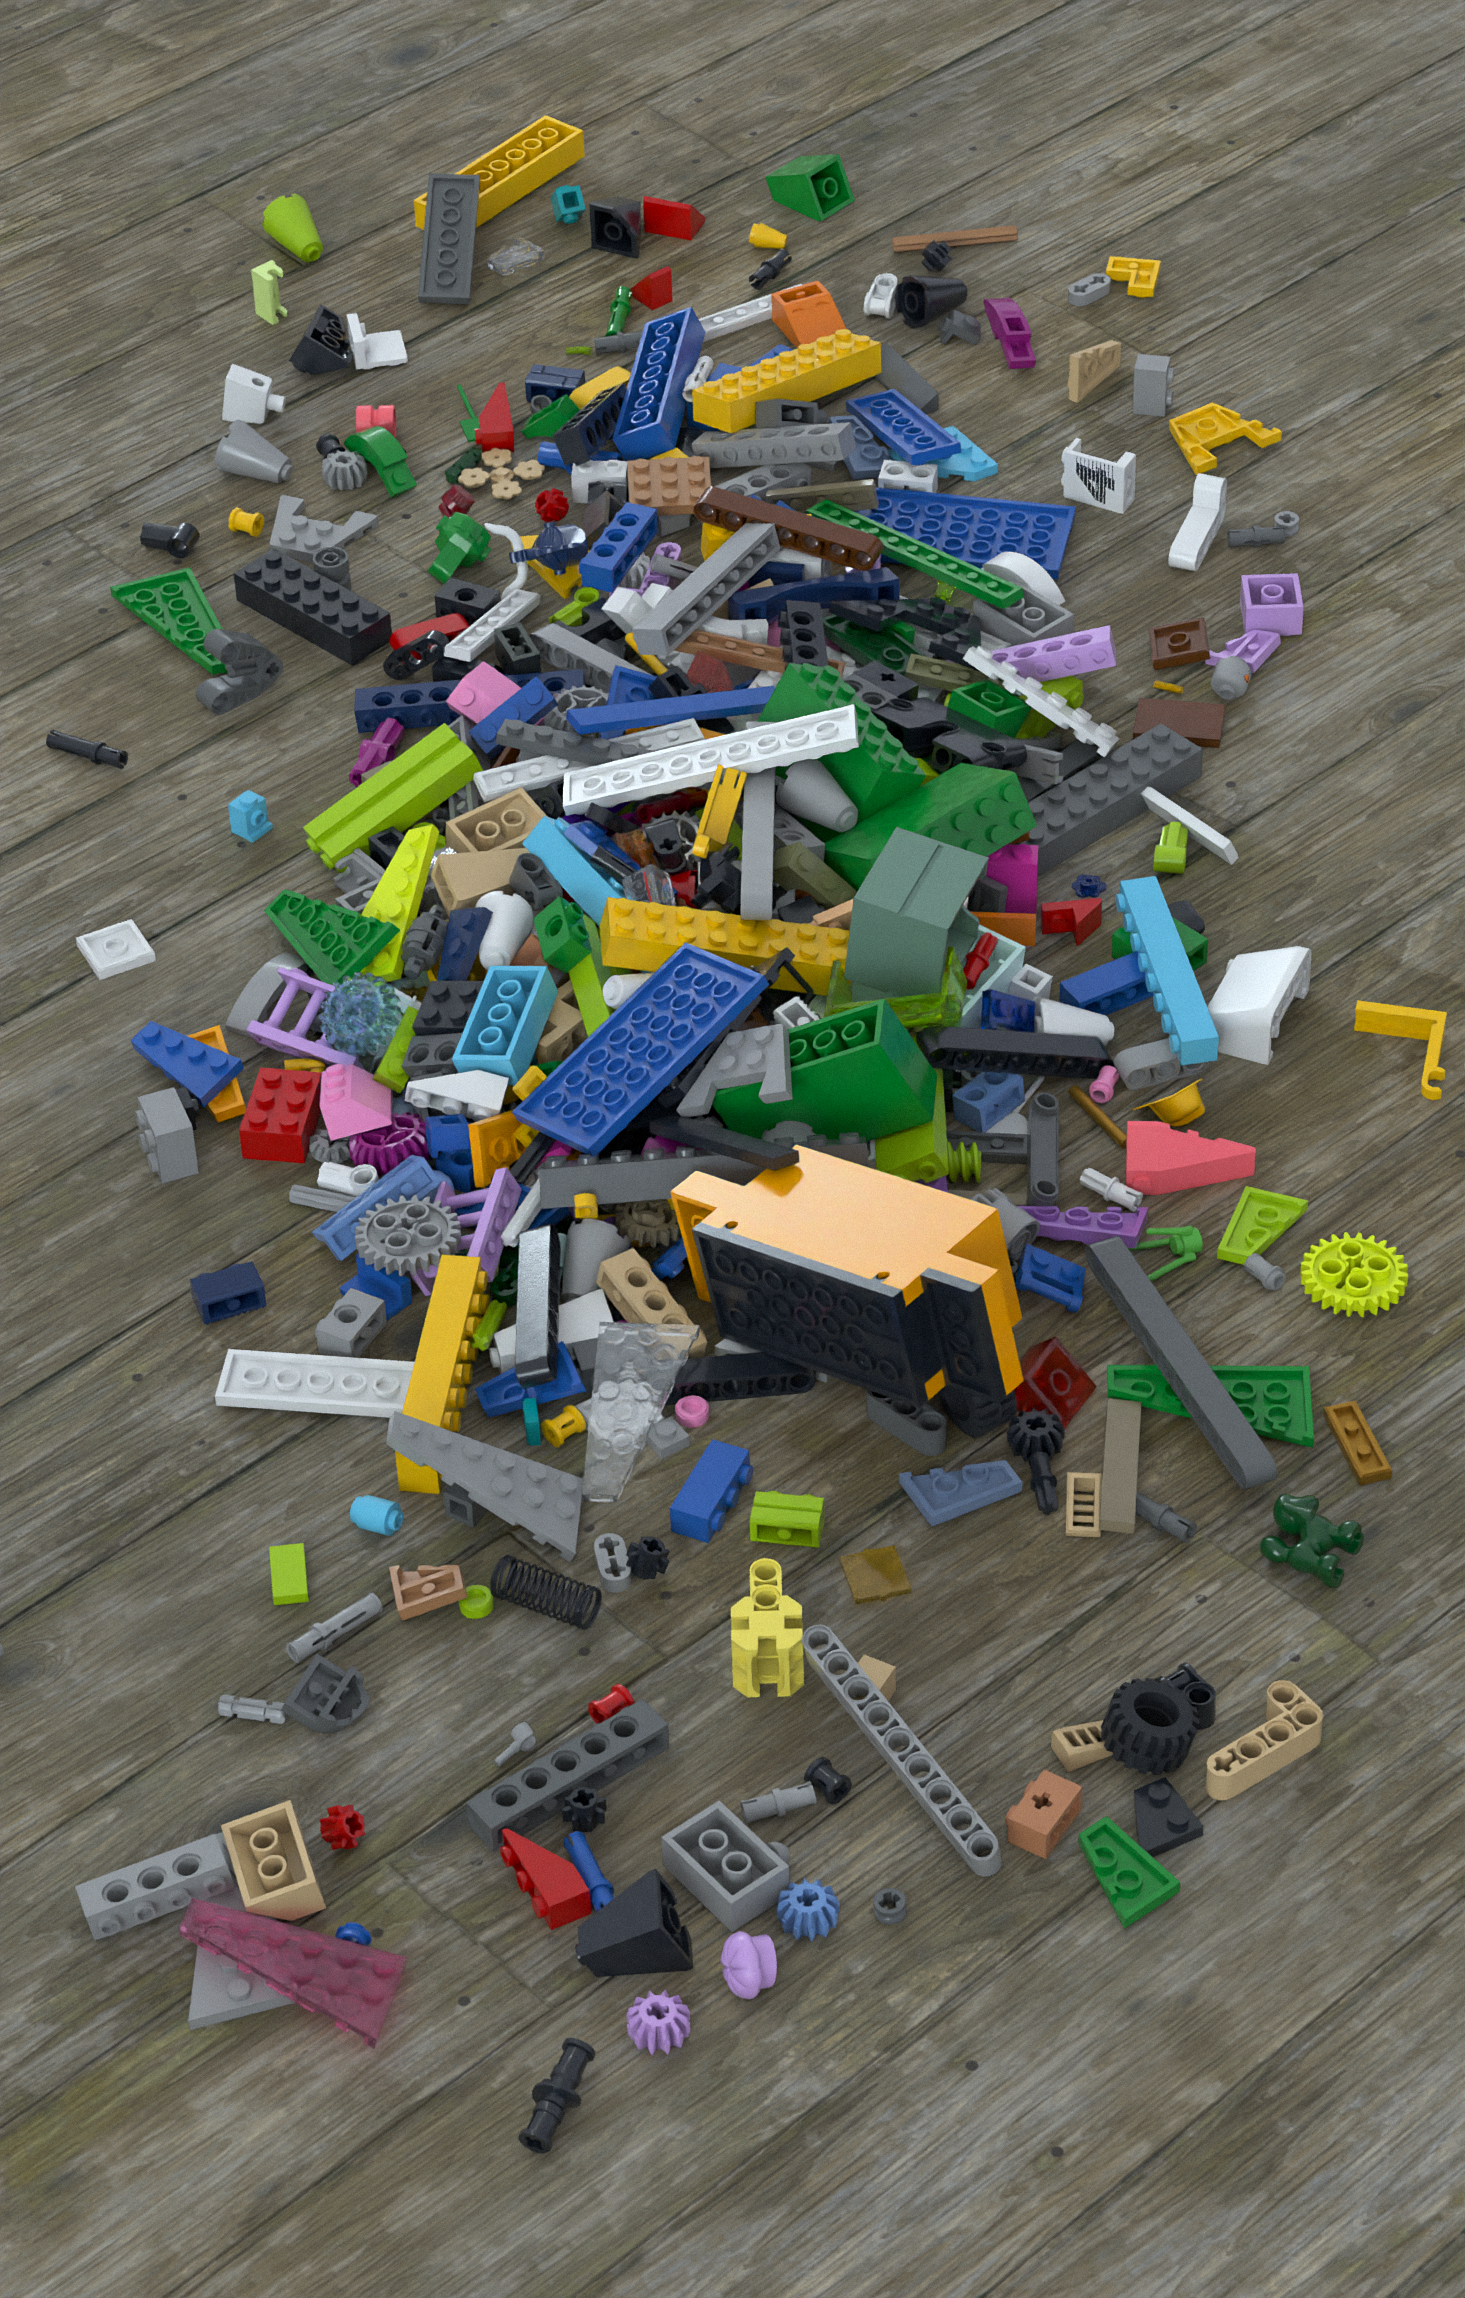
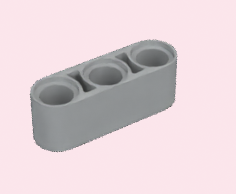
[1113,1038,1209,1090]

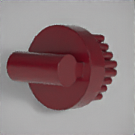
[439,485,475,518]

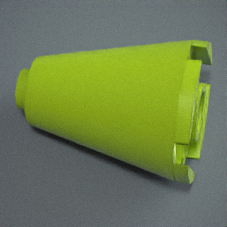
[262,194,323,262]

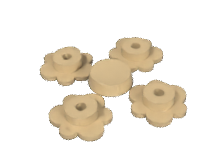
[458,448,545,500]

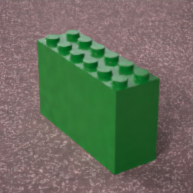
[757,663,926,843]
[824,763,1037,892]
[712,999,938,1142]

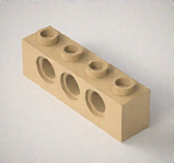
[596,1248,707,1362]

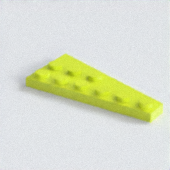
[344,824,439,990]

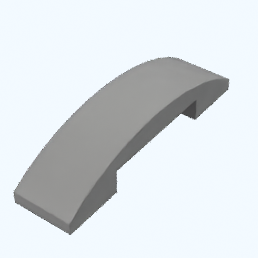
[225,953,309,1038]

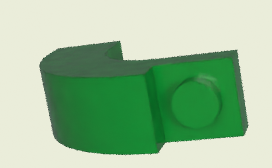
[343,426,417,498]

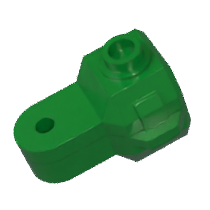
[427,512,492,584]

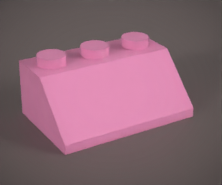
[446,661,545,726]
[320,1064,393,1141]

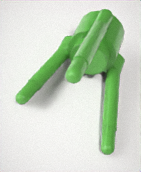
[1128,1225,1203,1281]

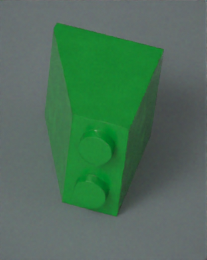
[765,154,855,221]
[947,679,1031,739]

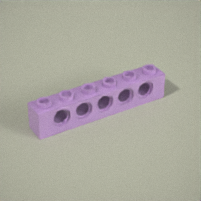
[945,625,1116,697]

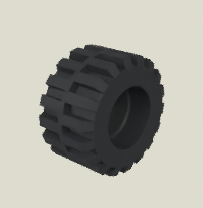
[938,1385,1017,1438]
[1100,1678,1199,1775]

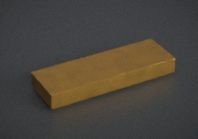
[1323,1400,1392,1486]

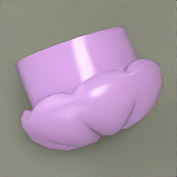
[721,1931,777,1999]

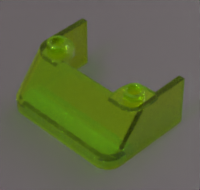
[823,946,967,1033]

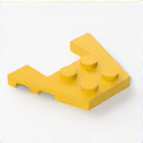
[1169,403,1282,475]

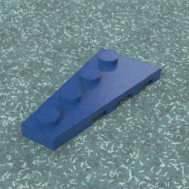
[131,1021,244,1108]

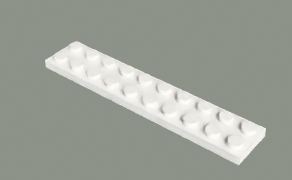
[563,705,859,816]

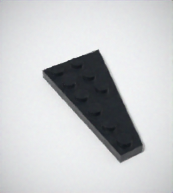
[657,947,795,1108]

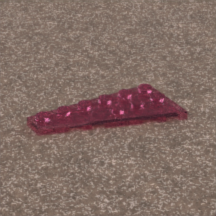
[180,1898,407,2049]

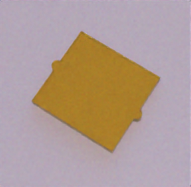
[839,1545,911,1605]

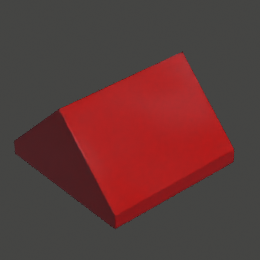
[643,196,706,241]

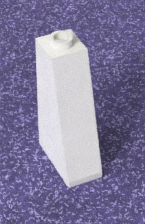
[489,1289,617,1374]

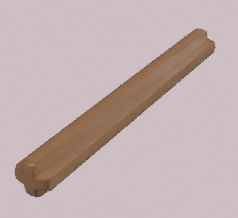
[892,226,1018,252]

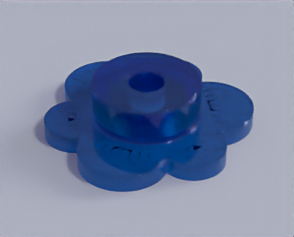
[1072,874,1107,898]

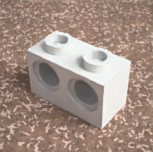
[878,460,938,493]

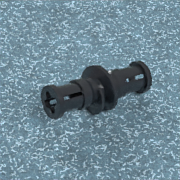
[518,2038,596,2154]

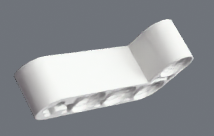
[1168,473,1227,571]

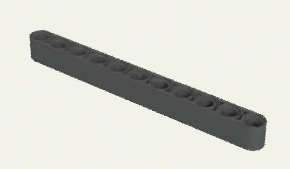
[1085,1236,1277,1490]

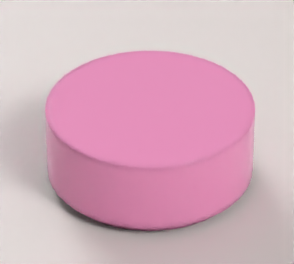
[675,1396,709,1428]

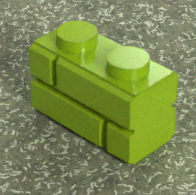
[750,1491,825,1548]

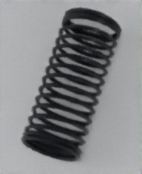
[490,1555,602,1630]

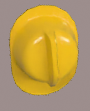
[1132,1078,1205,1126]

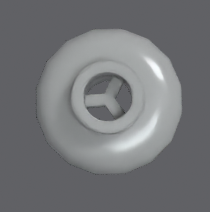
[1210,656,1252,700]

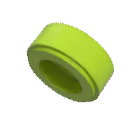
[458,1585,494,1619]

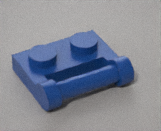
[1015,1244,1086,1313]

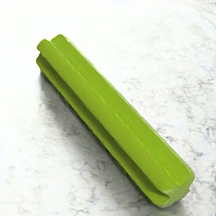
[471,1300,507,1351]

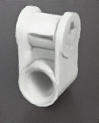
[864,273,898,319]

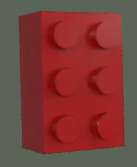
[239,1067,322,1164]

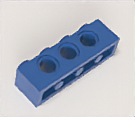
[579,502,658,593]

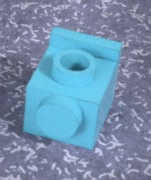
[228,790,273,843]

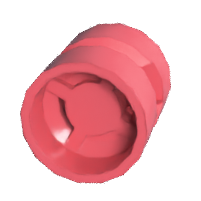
[356,405,397,438]

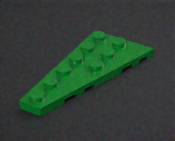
[110,567,228,675]
[264,889,400,989]

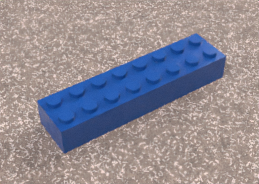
[612,307,705,461]

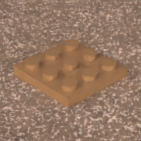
[627,456,711,516]

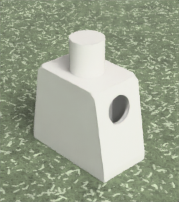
[222,364,286,424]

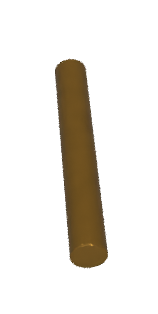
[1068,1085,1127,1149]

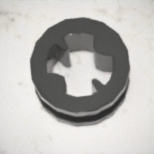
[873,1888,907,1925]

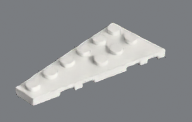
[963,646,1120,758]

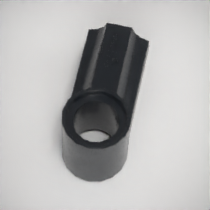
[140,522,200,559]

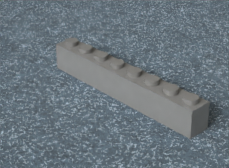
[632,523,781,656]

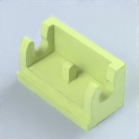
[251,260,287,325]

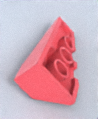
[1126,1121,1256,1195]

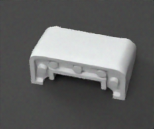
[1207,946,1311,1065]

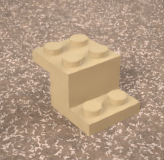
[535,980,588,1064]

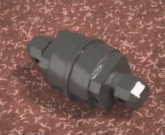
[401,905,448,979]

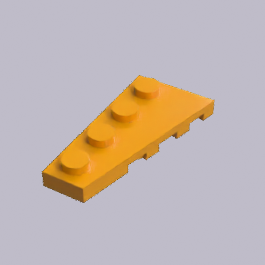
[188,1025,246,1122]
[468,1109,526,1188]

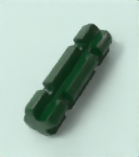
[445,446,482,484]

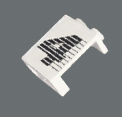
[1061,438,1136,514]

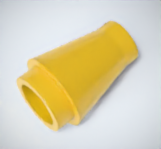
[749,223,788,249]

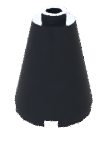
[894,275,968,328]

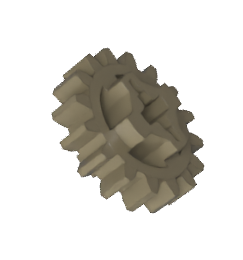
[614,1199,681,1248]

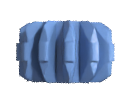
[776,1877,840,1942]

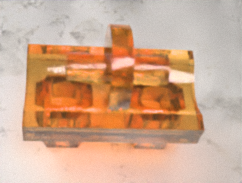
[612,828,661,880]

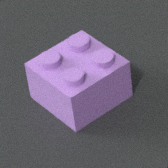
[1240,573,1304,636]

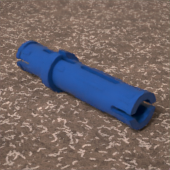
[563,1832,614,1912]

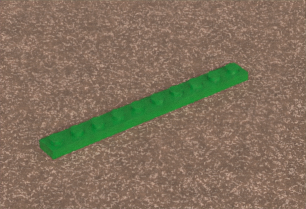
[806,499,1023,609]

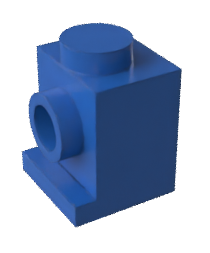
[425,1114,470,1158]

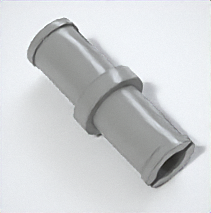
[740,1781,817,1824]

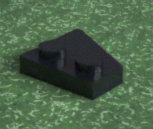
[1134,1777,1203,1857]

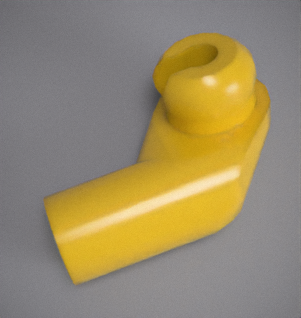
[284,1058,327,1072]

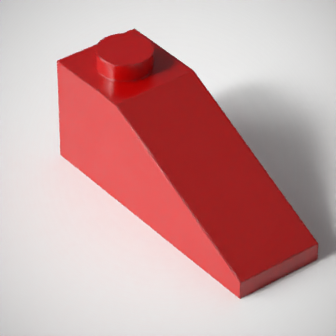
[474,382,514,454]

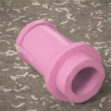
[1089,1066,1119,1103]

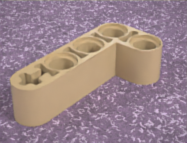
[1205,1680,1323,1801]

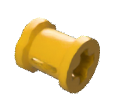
[229,507,264,537]
[541,1405,586,1448]

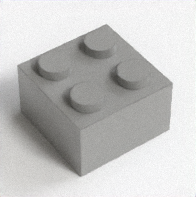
[135,1087,199,1184]

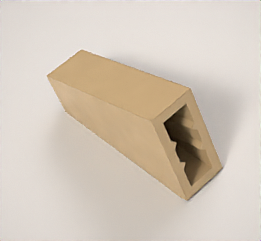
[431,848,530,917]

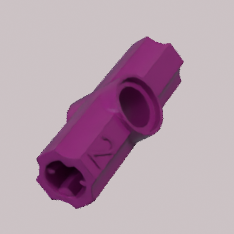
[349,718,404,788]

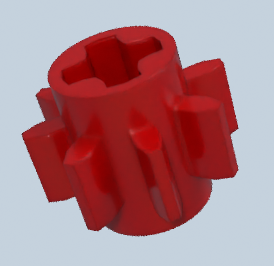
[535,488,569,522]
[320,1804,365,1850]

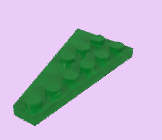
[1107,1365,1314,1448]

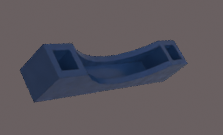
[728,567,900,626]

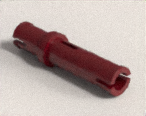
[636,788,708,824]

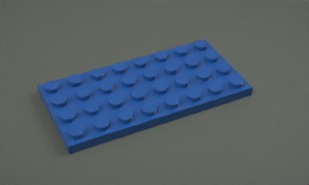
[854,487,1076,579]
[512,942,769,1156]

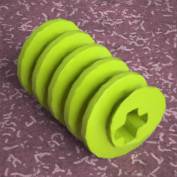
[947,1142,981,1183]

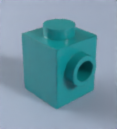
[550,185,586,224]

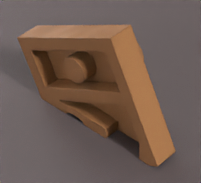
[389,1565,468,1621]

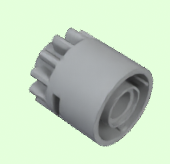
[971,1188,1040,1261]

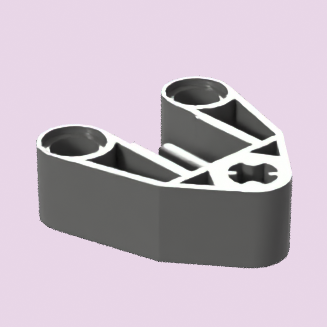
[196,629,283,715]

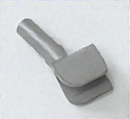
[493,1722,536,1767]

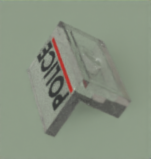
[622,864,676,906]

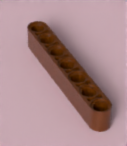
[693,486,883,571]

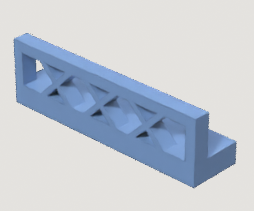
[312,1155,441,1261]

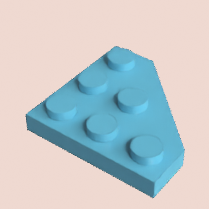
[889,426,998,481]

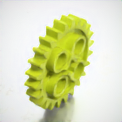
[1300,1232,1408,1317]

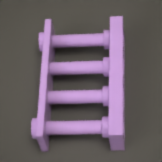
[246,967,393,1071]
[410,1167,522,1296]

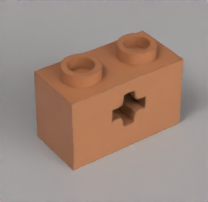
[1005,1770,1082,1859]

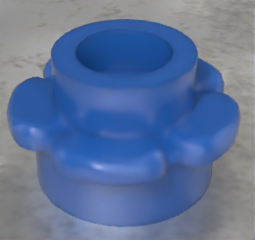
[335,1922,372,1958]

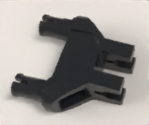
[690,842,788,915]

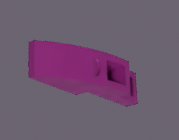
[983,298,1036,369]

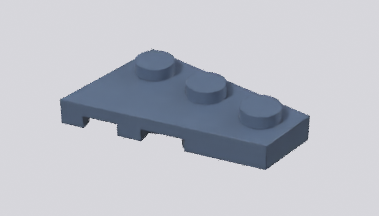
[899,1460,1022,1527]

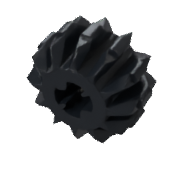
[1007,1407,1065,1462]

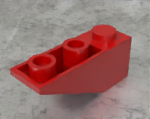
[500,1828,591,1930]

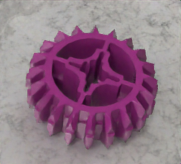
[349,1112,430,1177]

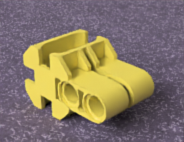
[731,1558,804,1698]

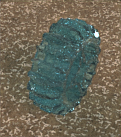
[318,972,402,1056]

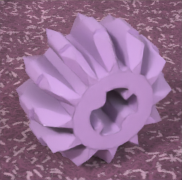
[627,1990,691,2055]

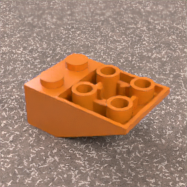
[771,280,847,348]

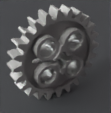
[355,1195,461,1276]

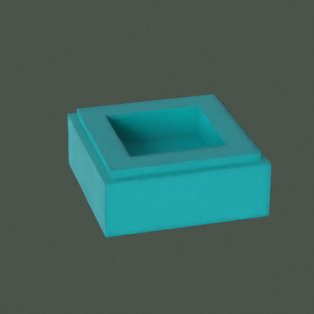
[522,1398,541,1446]

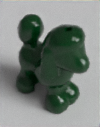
[1259,1493,1364,1588]

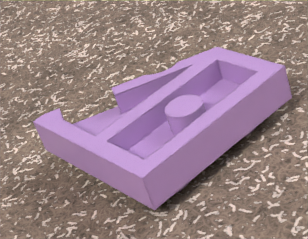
[1205,629,1281,673]

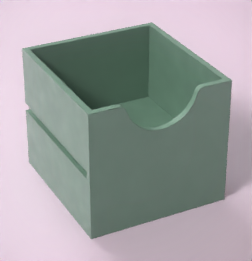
[844,827,989,1009]

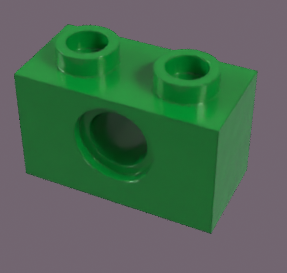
[533,896,592,974]

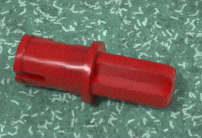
[957,932,998,990]

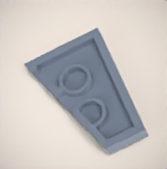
[828,415,893,479]

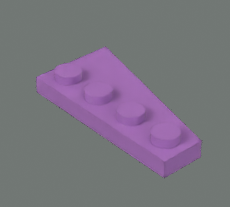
[1017,1206,1148,1248]

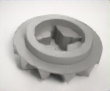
[309,1129,352,1163]

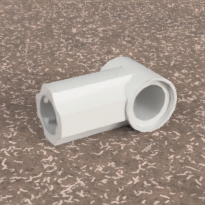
[317,1162,379,1197]

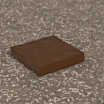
[1149,617,1210,670]

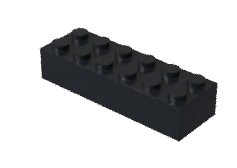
[233,549,392,666]

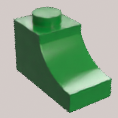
[521,394,580,439]

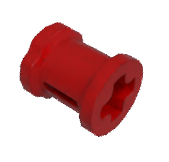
[588,1684,635,1724]

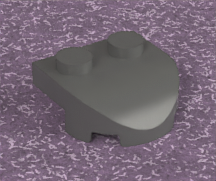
[281,1654,369,1733]

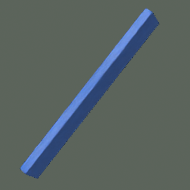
[566,686,775,735]

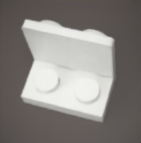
[346,313,408,369]

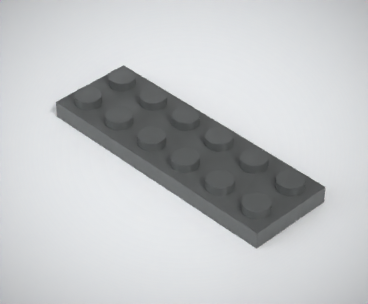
[418,173,480,304]

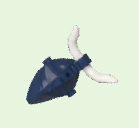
[484,521,588,600]

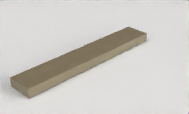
[1099,1398,1141,1534]

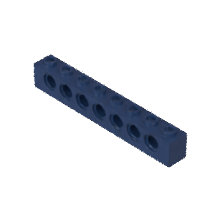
[354,669,586,733]

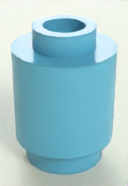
[350,1495,404,1536]

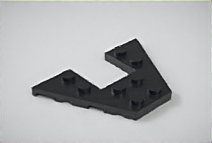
[828,597,982,672]

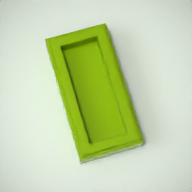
[269,1543,309,1605]

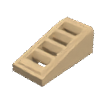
[1066,1472,1102,1537]
[1051,1720,1113,1772]

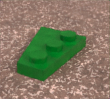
[1078,1816,1180,1929]

